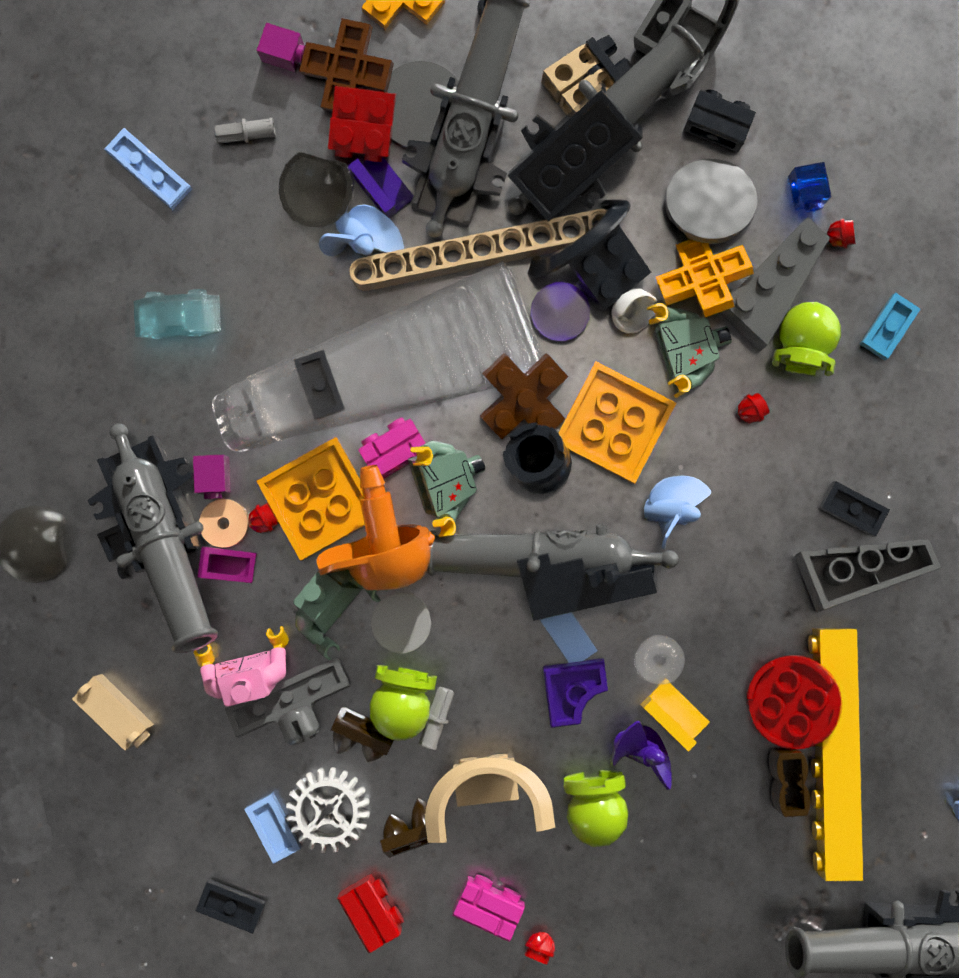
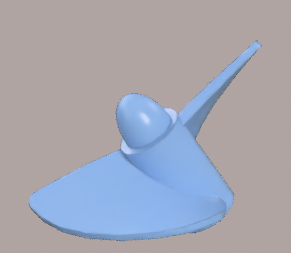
[319,205,404,256]
[644,476,711,549]

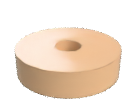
[199,499,249,548]

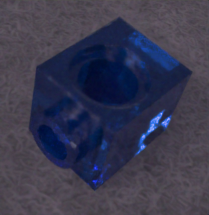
[788,162,832,213]

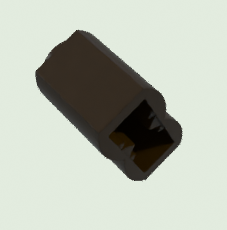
[769,748,811,817]

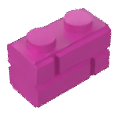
[358,417,425,479]
[452,875,525,942]

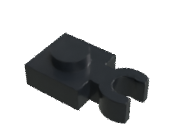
[97,525,141,579]

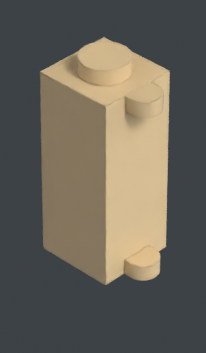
[72,674,154,751]

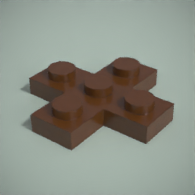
[299,18,394,112]
[480,353,568,439]

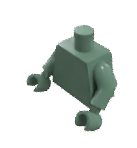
[293,569,388,660]

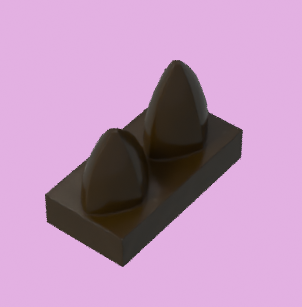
[331,706,394,762]
[380,798,447,858]

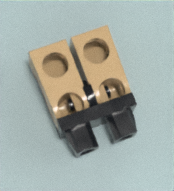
[541,35,633,115]

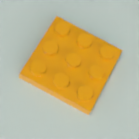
[559,361,676,484]
[256,437,365,561]

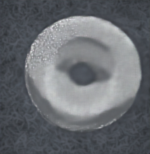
[635,635,685,685]

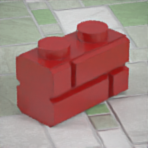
[337,874,404,953]

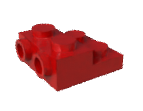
[328,86,396,162]

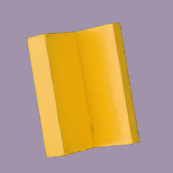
[640,679,710,752]

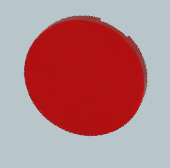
[747,655,842,750]

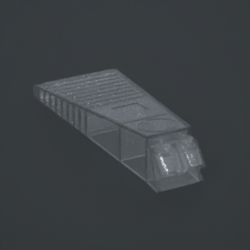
[212,261,543,452]

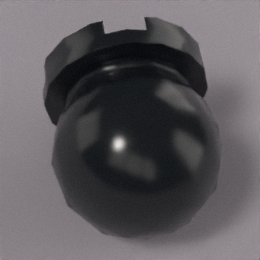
[503,422,572,495]

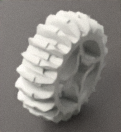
[286,767,370,853]

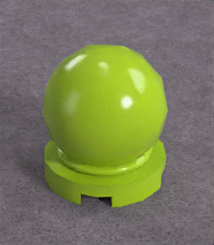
[772,302,841,376]
[369,665,437,740]
[563,770,629,847]

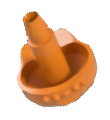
[316,465,435,591]

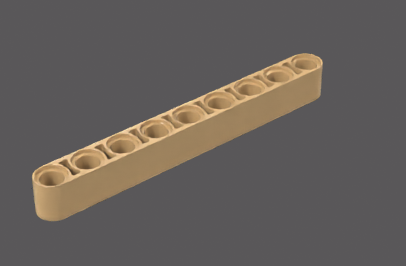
[350,209,607,291]

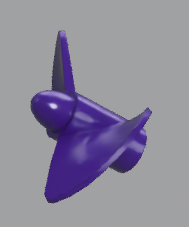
[610,721,672,790]

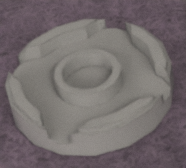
[371,592,432,654]

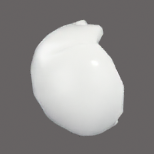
[612,288,657,333]

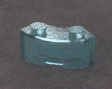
[134,289,221,339]

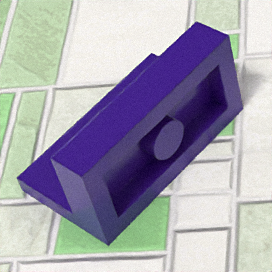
[348,158,414,219]

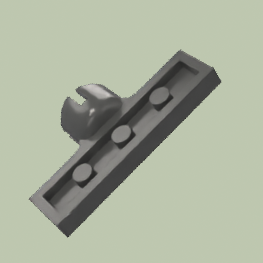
[225,657,350,745]

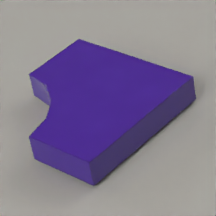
[543,658,608,728]

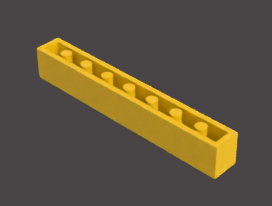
[808,628,863,881]

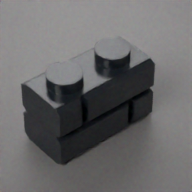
[683,89,756,152]

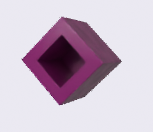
[257,22,305,72]
[193,454,231,500]

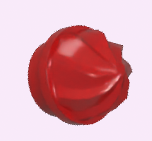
[827,218,856,249]
[738,393,770,424]
[248,502,280,533]
[524,932,555,965]

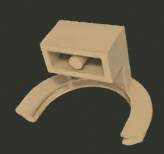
[425,754,555,843]

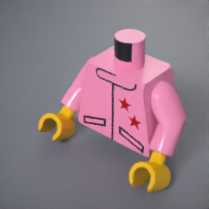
[193,626,289,706]

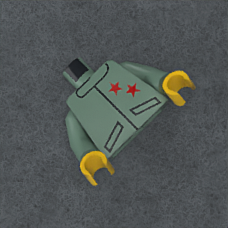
[647,303,732,398]
[408,440,485,538]

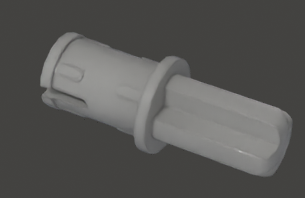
[214,118,276,143]
[418,687,454,750]

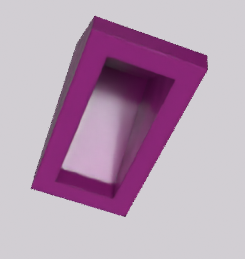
[197,546,256,583]

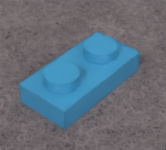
[860,292,920,361]

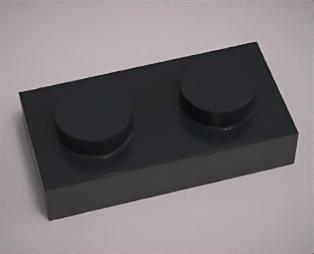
[294,350,345,421]
[819,481,890,537]
[195,879,266,934]

